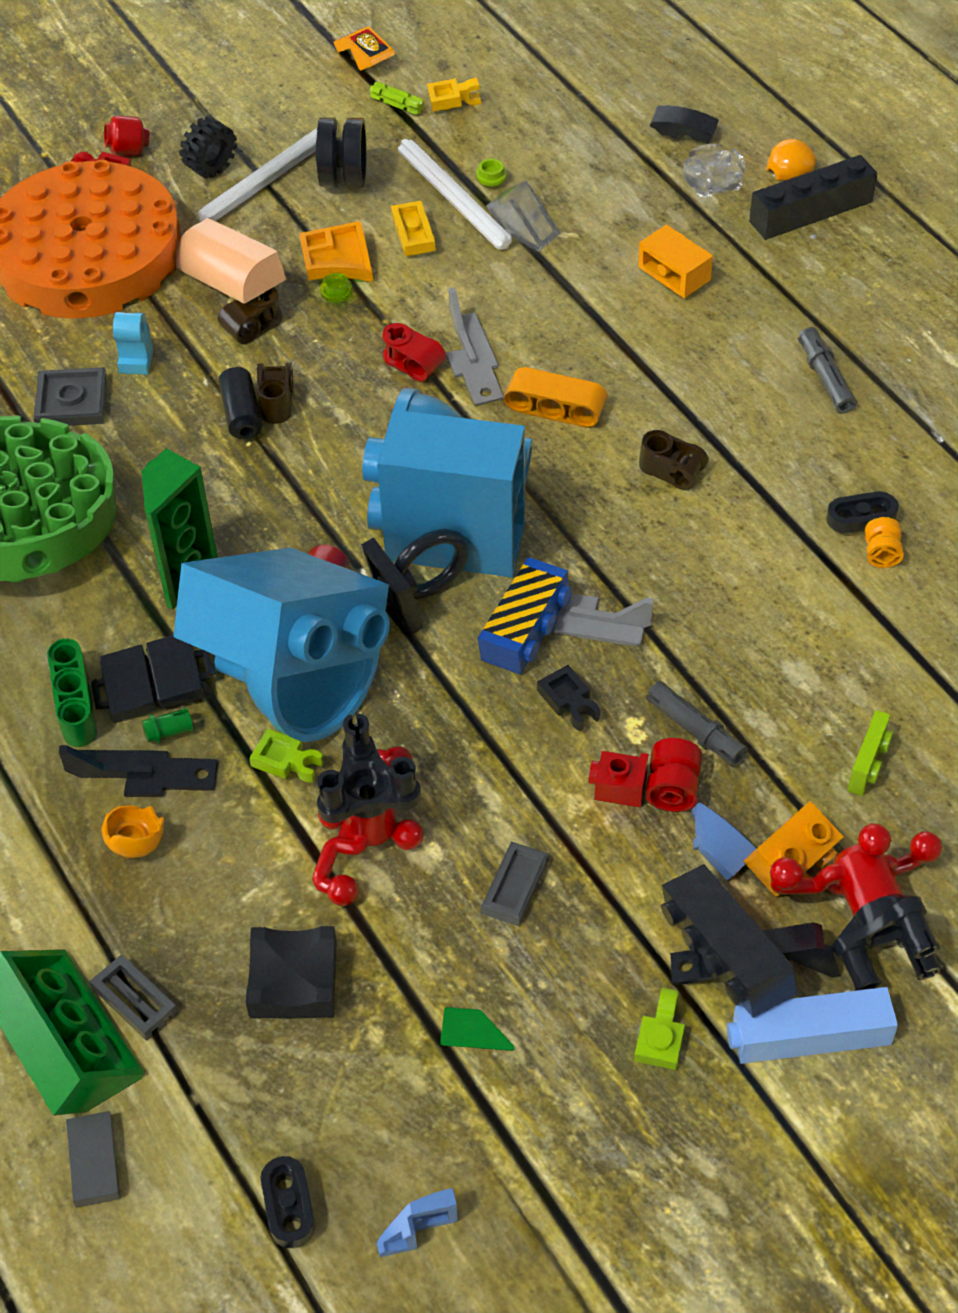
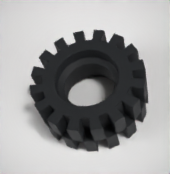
[179,116,237,178]

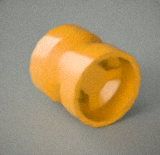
[865,517,904,568]

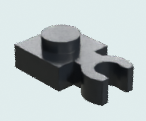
[537,665,600,731]

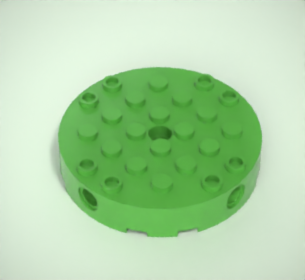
[0,416,116,583]

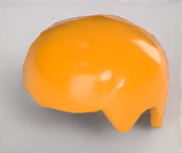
[766,138,816,181]
[101,805,165,859]

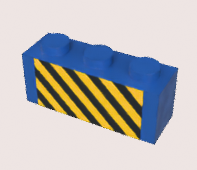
[477,557,572,675]

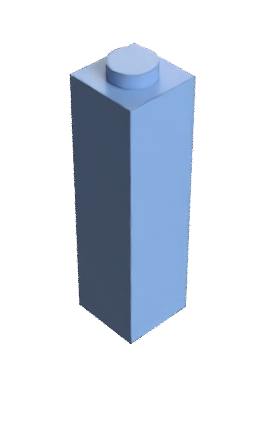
[727,987,898,1064]

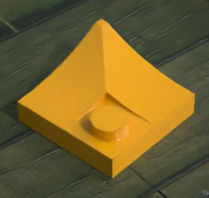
[299,221,374,282]

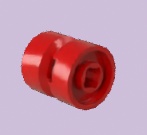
[646,738,702,812]

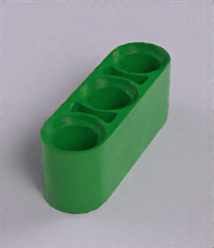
[47,638,97,747]

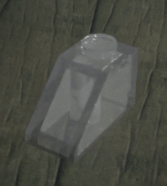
[486,180,560,251]

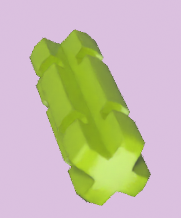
[370,82,424,115]

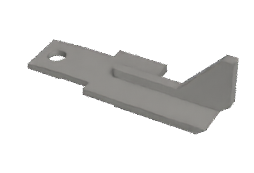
[446,287,504,406]
[554,593,654,646]

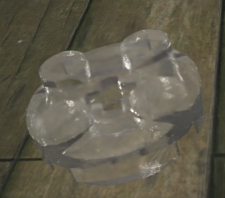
[683,144,745,197]

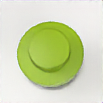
[476,158,507,187]

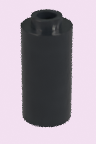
[218,367,262,439]

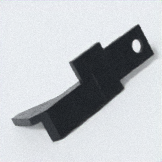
[59,745,217,797]
[670,922,840,985]

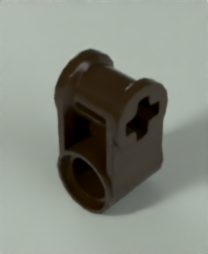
[218,287,282,344]
[257,362,294,424]
[639,430,709,490]

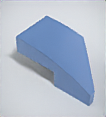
[692,802,756,880]
[377,1188,458,1257]

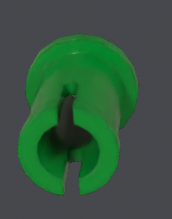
[142,708,193,744]

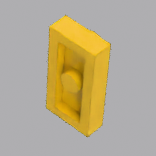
[391,201,436,256]

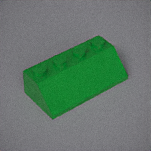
[141,448,218,610]
[0,949,145,1116]

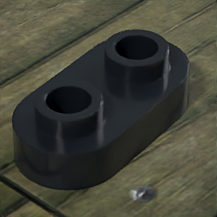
[826,491,899,533]
[261,1156,315,1248]

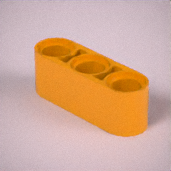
[503,367,607,427]

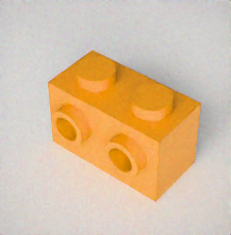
[638,224,713,298]
[743,800,844,897]

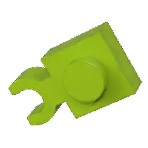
[249,728,324,783]

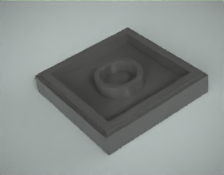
[33,367,107,426]

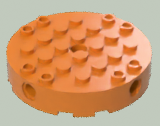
[0,160,181,318]

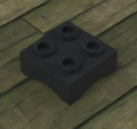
[246,926,337,1018]

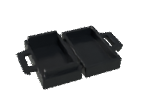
[91,635,216,722]

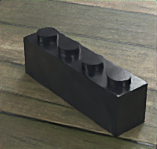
[749,155,878,240]
[661,864,797,1018]

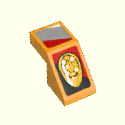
[333,26,395,70]

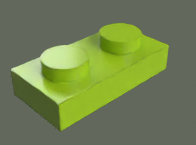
[847,710,893,796]

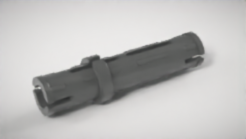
[798,327,857,414]
[646,681,748,767]

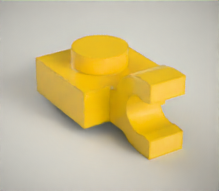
[427,78,481,112]

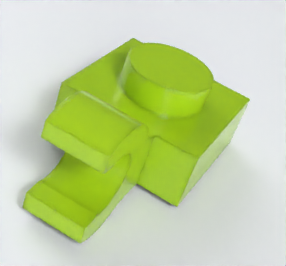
[634,987,685,1070]

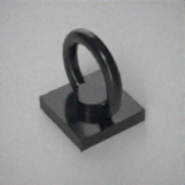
[361,529,469,635]

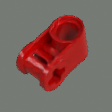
[382,323,446,382]

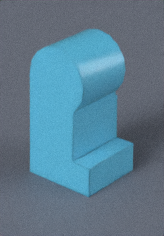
[113,312,154,375]

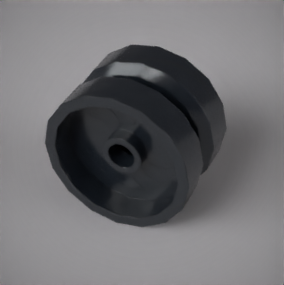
[316,117,367,188]

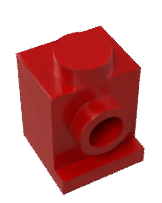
[588,751,649,808]

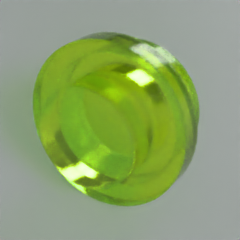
[320,273,352,303]

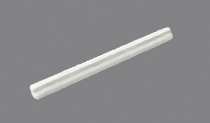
[198,128,317,222]
[398,139,512,250]

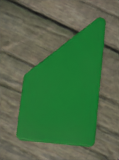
[440,1007,515,1051]

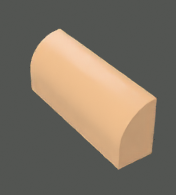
[175,218,286,304]

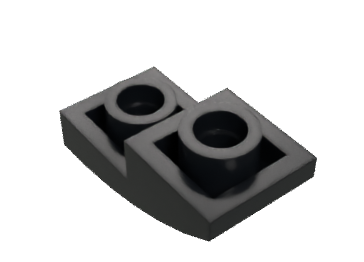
[650,105,719,145]

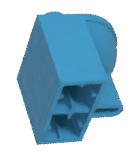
[362,387,533,578]
[173,548,390,742]

